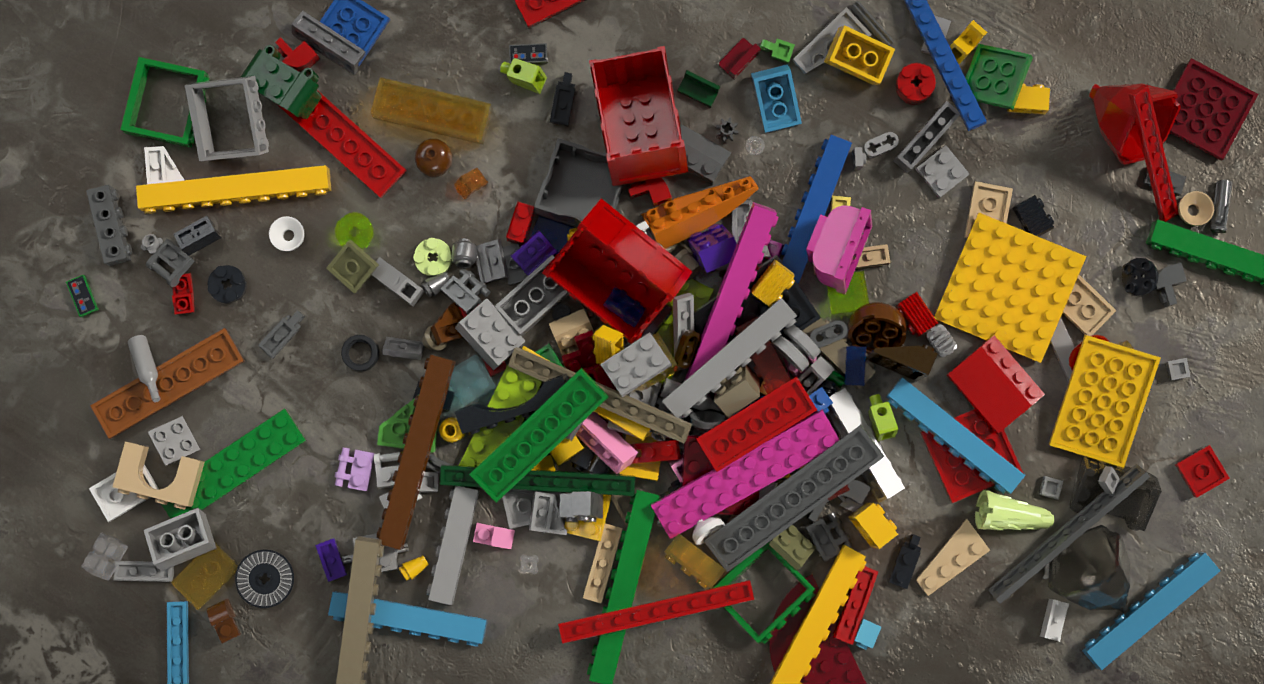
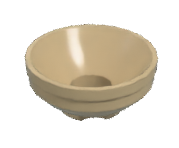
[1178,191,1214,226]

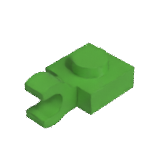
[760,39,795,64]

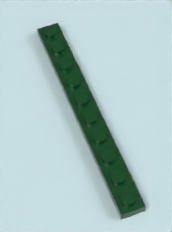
[440,465,635,496]

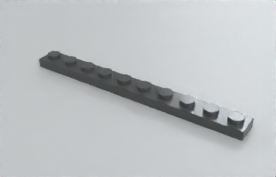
[988,464,1150,604]

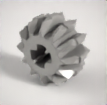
[926,324,957,357]

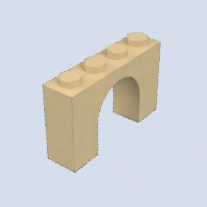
[112,442,205,509]

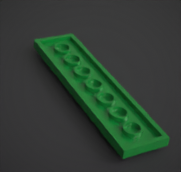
[469,368,609,503]
[161,408,307,519]

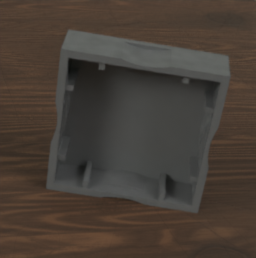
[534,138,624,227]

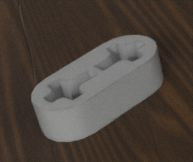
[863,132,899,158]

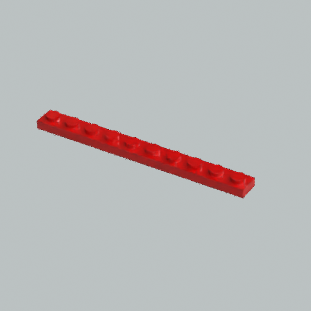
[558,580,755,644]

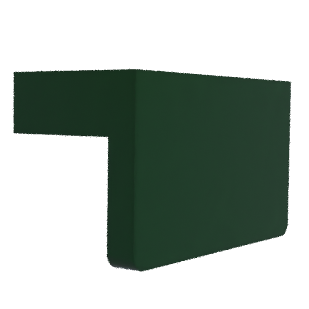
[677,70,720,108]

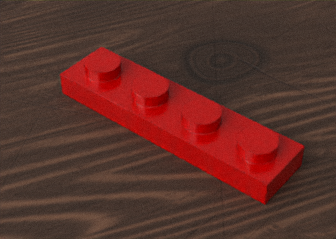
[833,566,878,645]

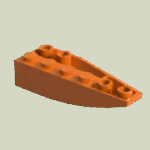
[641,176,759,249]

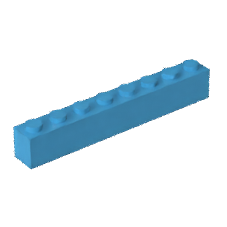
[886,377,1025,494]
[1082,552,1220,670]
[328,591,488,646]

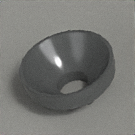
[690,410,725,434]

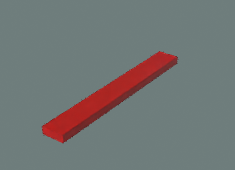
[1129,84,1179,222]

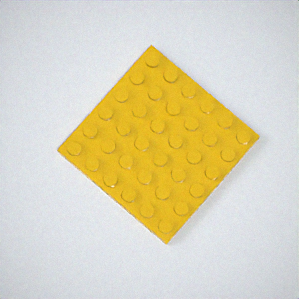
[934,212,1087,363]

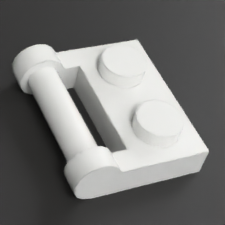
[374,452,400,489]

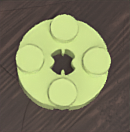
[413,238,452,276]

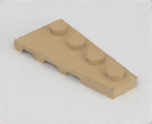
[916,519,990,596]

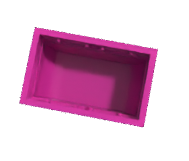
[806,205,872,295]

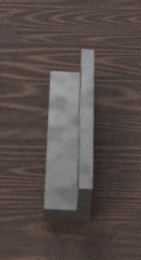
[291,11,365,75]

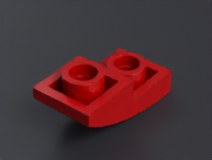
[172,273,195,314]

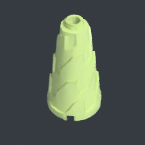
[975,490,1054,530]

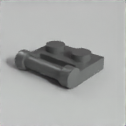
[146,239,195,287]

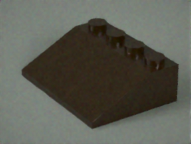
[864,344,938,382]

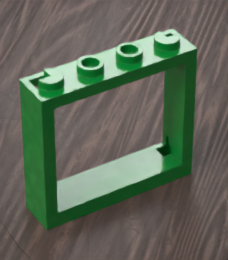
[120,57,210,148]
[714,541,815,644]

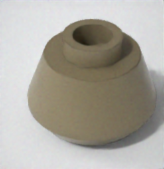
[422,326,447,351]

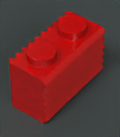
[506,201,535,245]
[896,292,938,337]

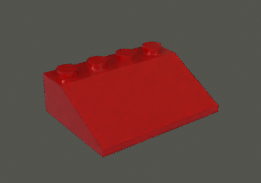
[947,335,1045,434]

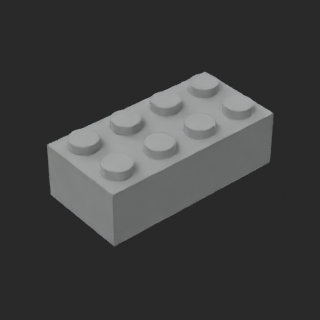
[495,255,570,336]

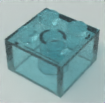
[450,354,497,407]

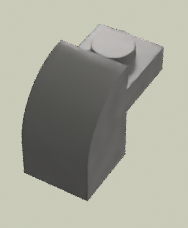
[1153,263,1187,307]

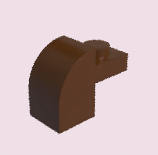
[207,599,241,644]

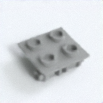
[147,416,200,466]

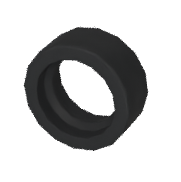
[341,335,379,372]

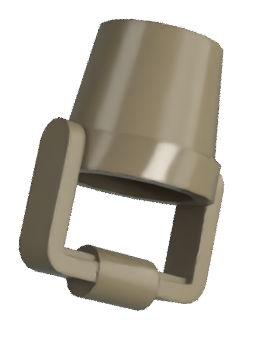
[665,241,701,280]

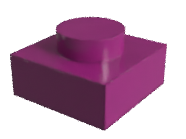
[766,239,784,260]

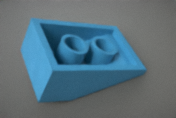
[751,64,802,133]

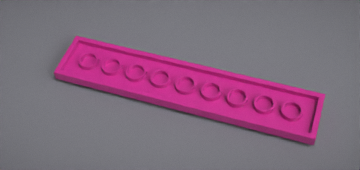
[651,409,839,539]

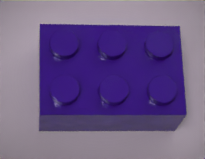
[687,224,737,273]

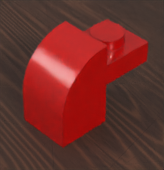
[275,37,320,71]
[628,178,672,207]

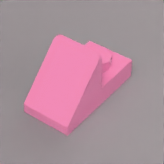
[473,523,515,549]

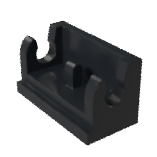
[174,216,221,256]

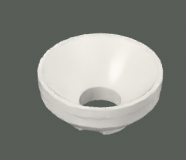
[269,216,304,251]
[692,517,725,545]

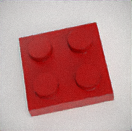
[1175,445,1230,498]

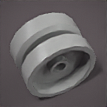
[771,324,821,372]

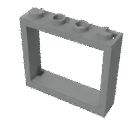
[185,76,269,161]

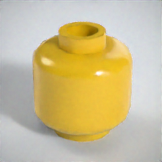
[439,417,466,443]

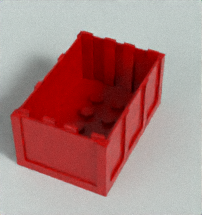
[589,46,688,186]
[542,198,693,344]

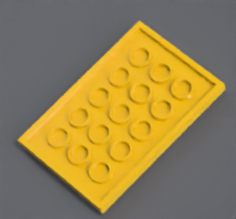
[1049,335,1161,468]

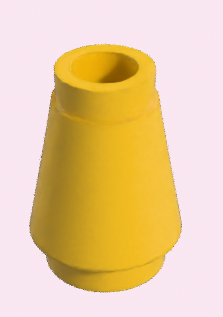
[399,555,429,581]

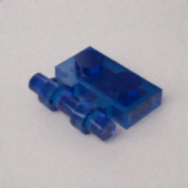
[603,286,646,328]

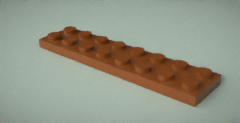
[90,328,245,439]

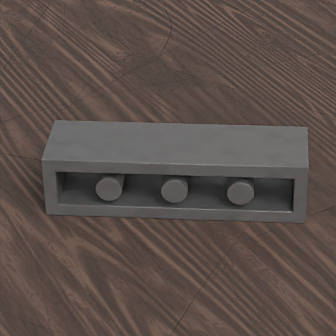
[893,101,960,173]

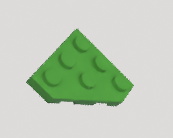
[377,395,438,452]

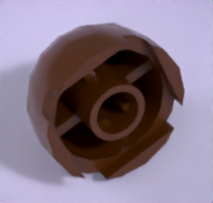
[415,138,453,177]

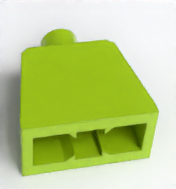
[500,58,547,94]
[868,394,898,442]

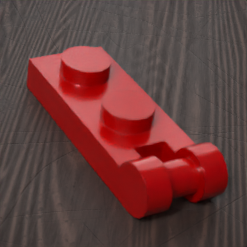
[630,440,681,464]

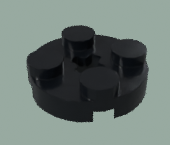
[207,265,247,304]

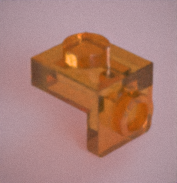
[454,168,488,199]

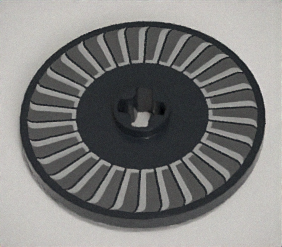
[235,549,294,608]

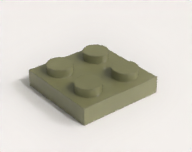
[326,240,379,294]
[769,525,816,571]

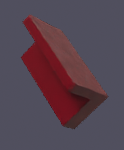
[718,38,761,80]

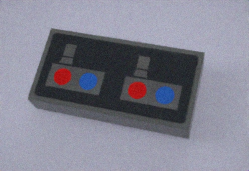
[509,43,548,64]

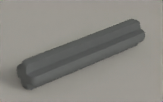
[851,1,894,46]

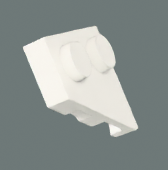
[144,146,184,184]

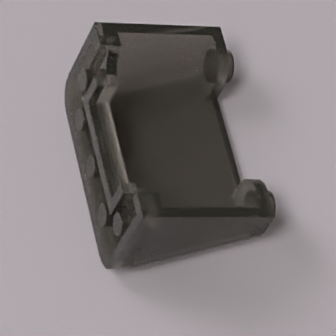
[1069,456,1162,531]

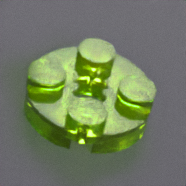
[335,212,374,249]

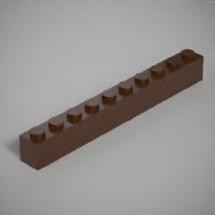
[376,355,456,550]

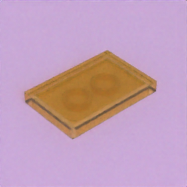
[171,541,238,610]

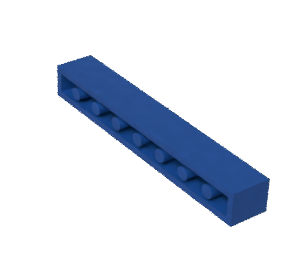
[781,135,852,284]

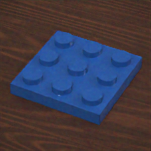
[320,0,390,66]

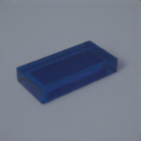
[844,346,866,386]

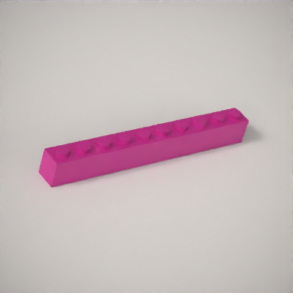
[684,202,778,382]

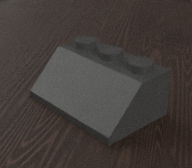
[680,125,731,185]

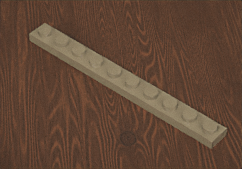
[508,347,692,443]

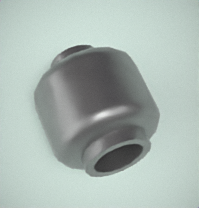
[451,239,477,268]

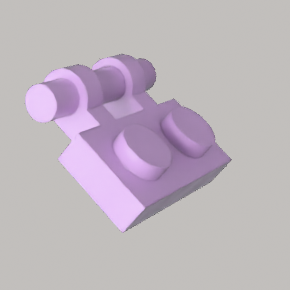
[334,447,375,491]

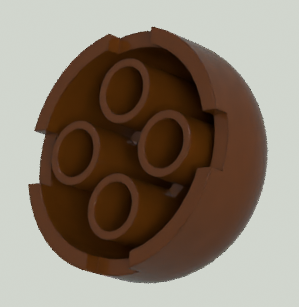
[848,302,906,354]

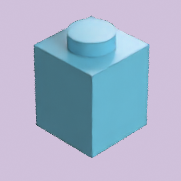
[854,618,881,650]

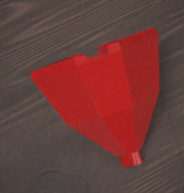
[1089,83,1181,165]

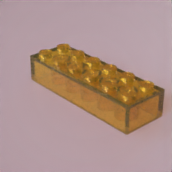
[370,77,493,145]

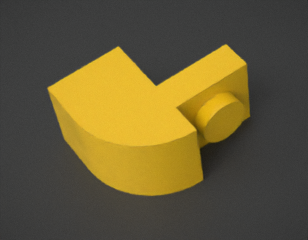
[950,20,988,64]
[550,435,584,466]

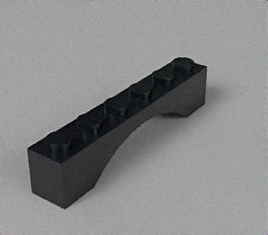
[455,373,569,435]

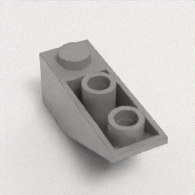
[372,257,425,306]

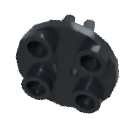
[1122,258,1158,296]

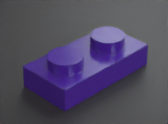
[315,538,348,582]

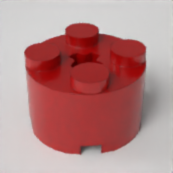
[895,63,936,105]

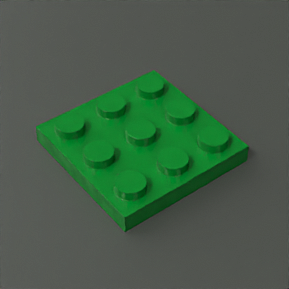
[966,44,1033,110]

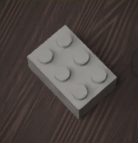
[455,298,525,371]
[144,508,216,571]

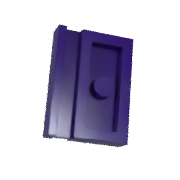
[510,230,558,276]

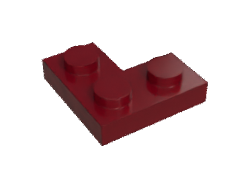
[561,330,596,372]

